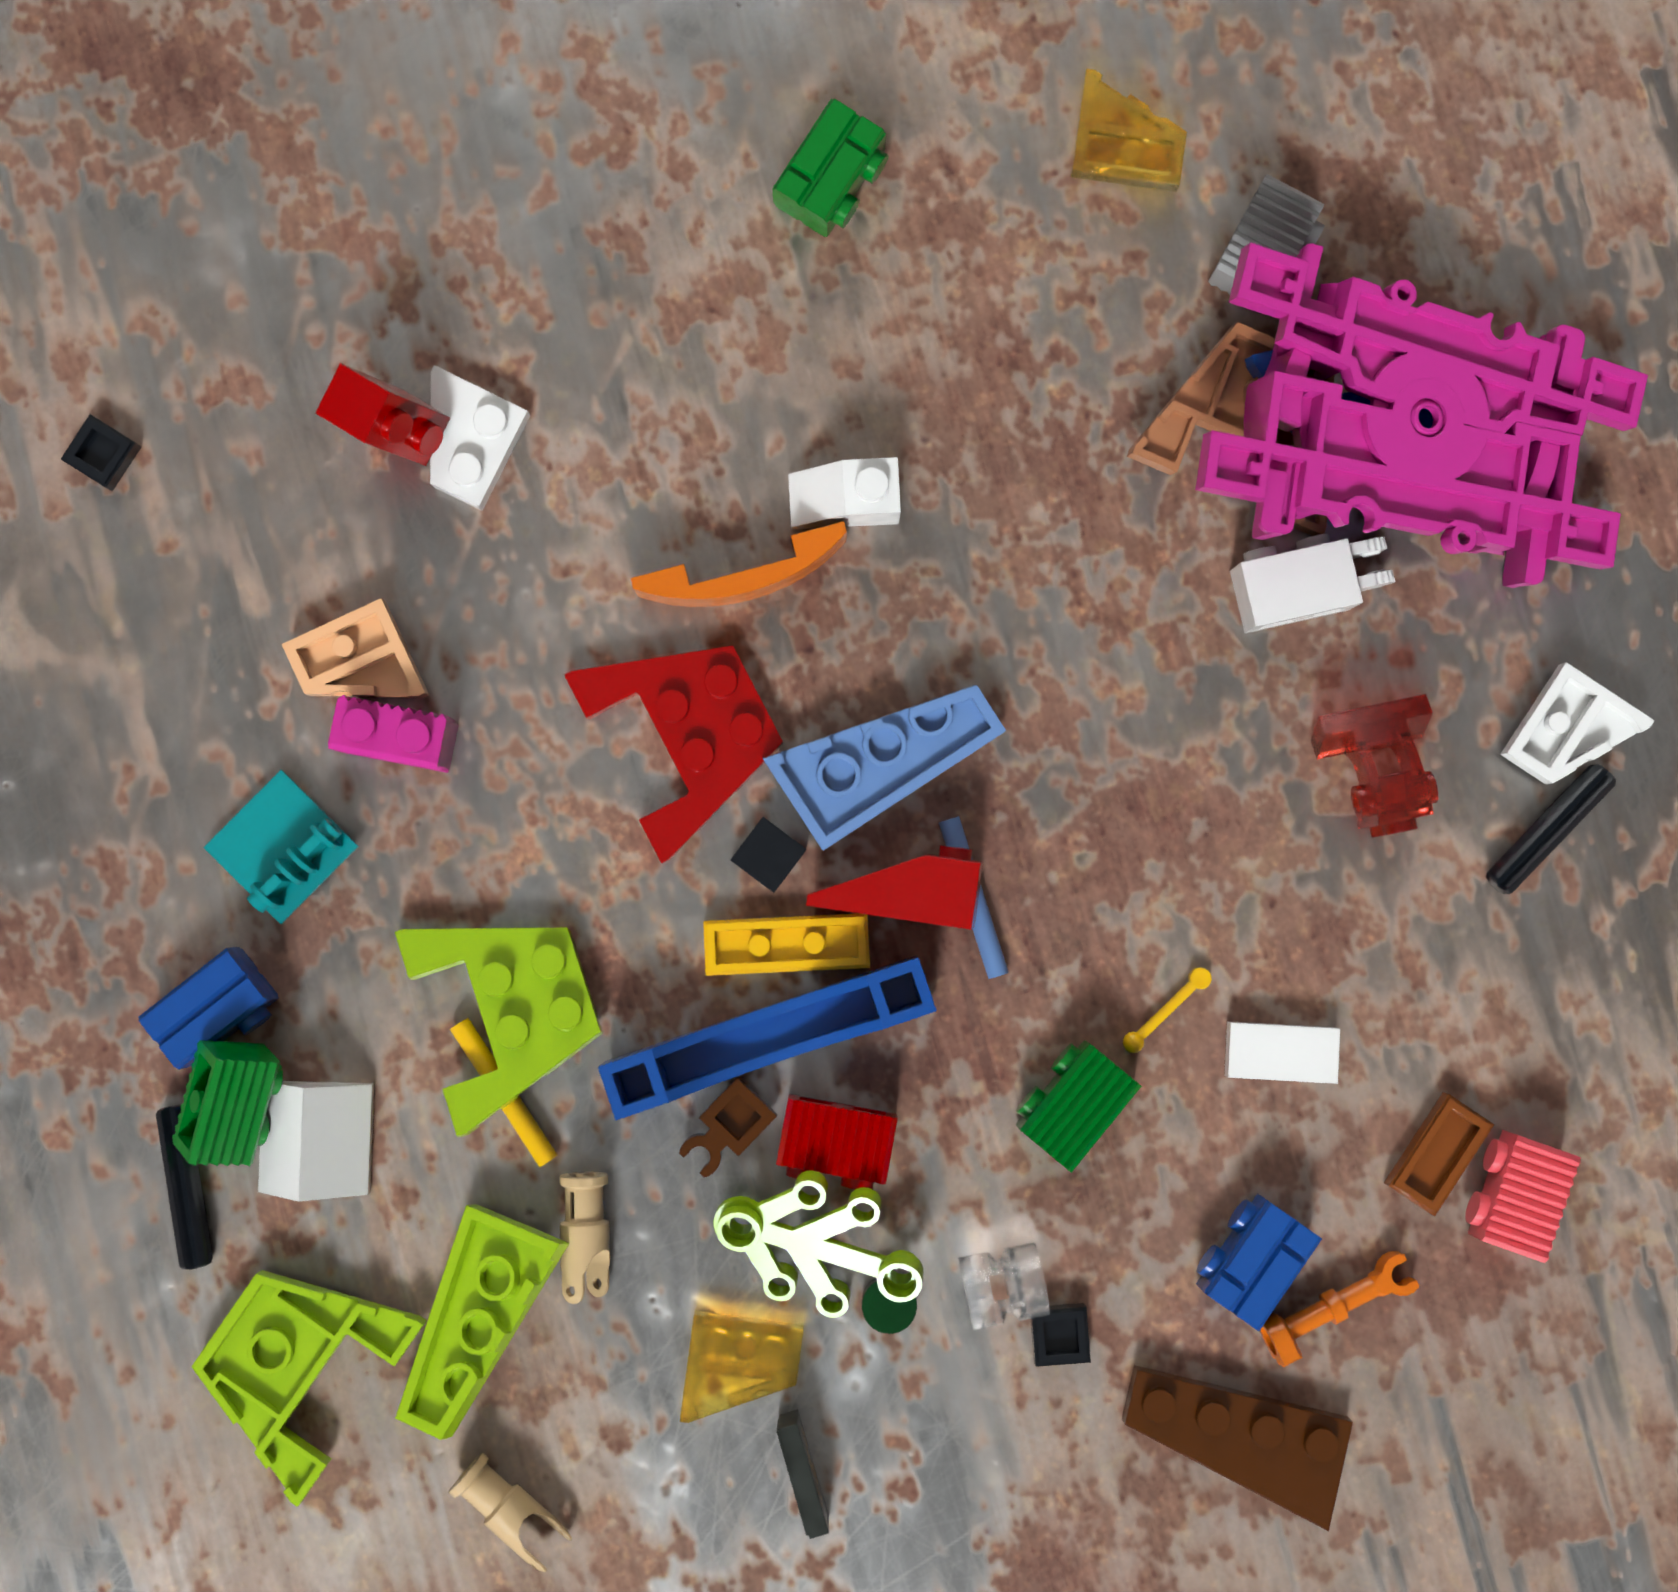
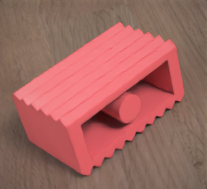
[1465,1130,1581,1263]

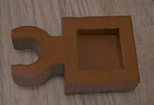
[679,1076,777,1178]

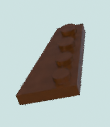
[1122,1365,1353,1532]

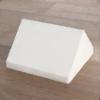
[258,1081,375,1202]

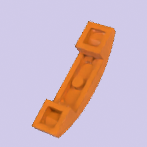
[631,521,847,607]

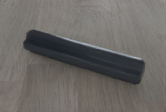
[1486,764,1616,894]
[156,1105,213,1270]

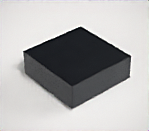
[61,414,142,492]
[730,817,807,893]
[1029,1303,1091,1367]

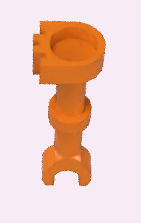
[1260,1251,1419,1367]

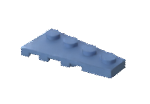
[762,685,1006,851]

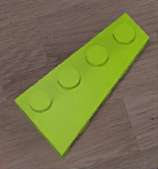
[395,1204,569,1440]

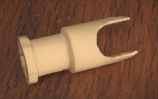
[560,1171,610,1304]
[448,1452,572,1573]

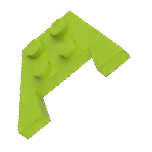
[395,927,603,1137]
[191,1270,427,1507]

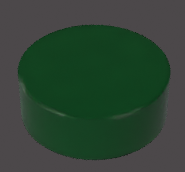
[862,1278,917,1334]

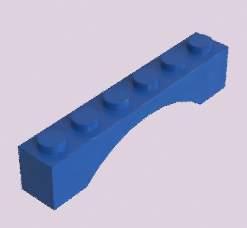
[598,956,937,1121]

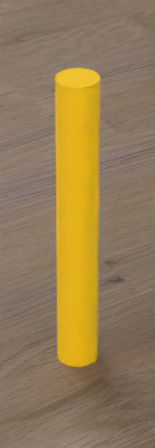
[450,1018,558,1168]

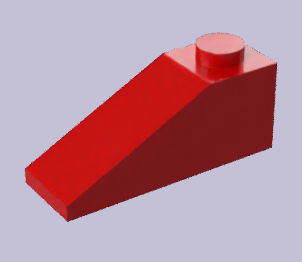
[806,845,984,930]

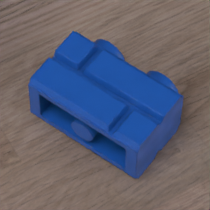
[138,947,279,1070]
[1196,1194,1322,1331]

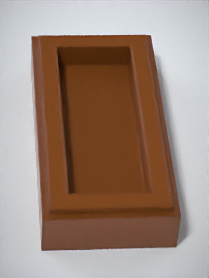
[1384,1092,1495,1216]

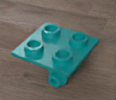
[203,770,359,924]

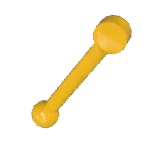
[1123,967,1212,1053]

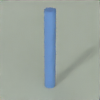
[939,816,1009,979]

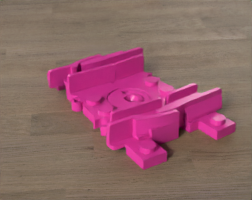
[1195,242,1648,588]

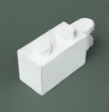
[1230,534,1396,634]

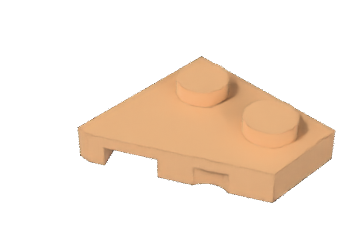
[281,598,429,698]

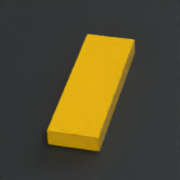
[703,913,870,976]

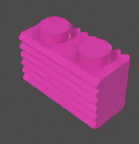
[328,695,459,773]

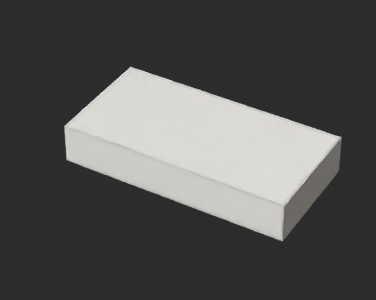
[1224,1021,1340,1084]

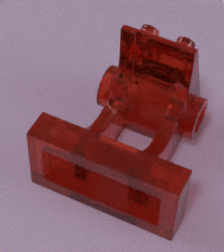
[1311,694,1438,838]

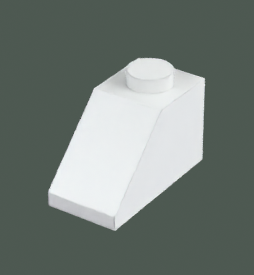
[788,457,901,529]

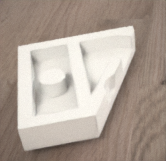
[430,365,531,511]
[1500,662,1655,785]

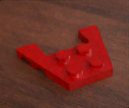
[564,645,783,864]

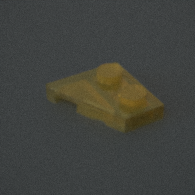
[1070,69,1187,192]
[679,1310,804,1423]

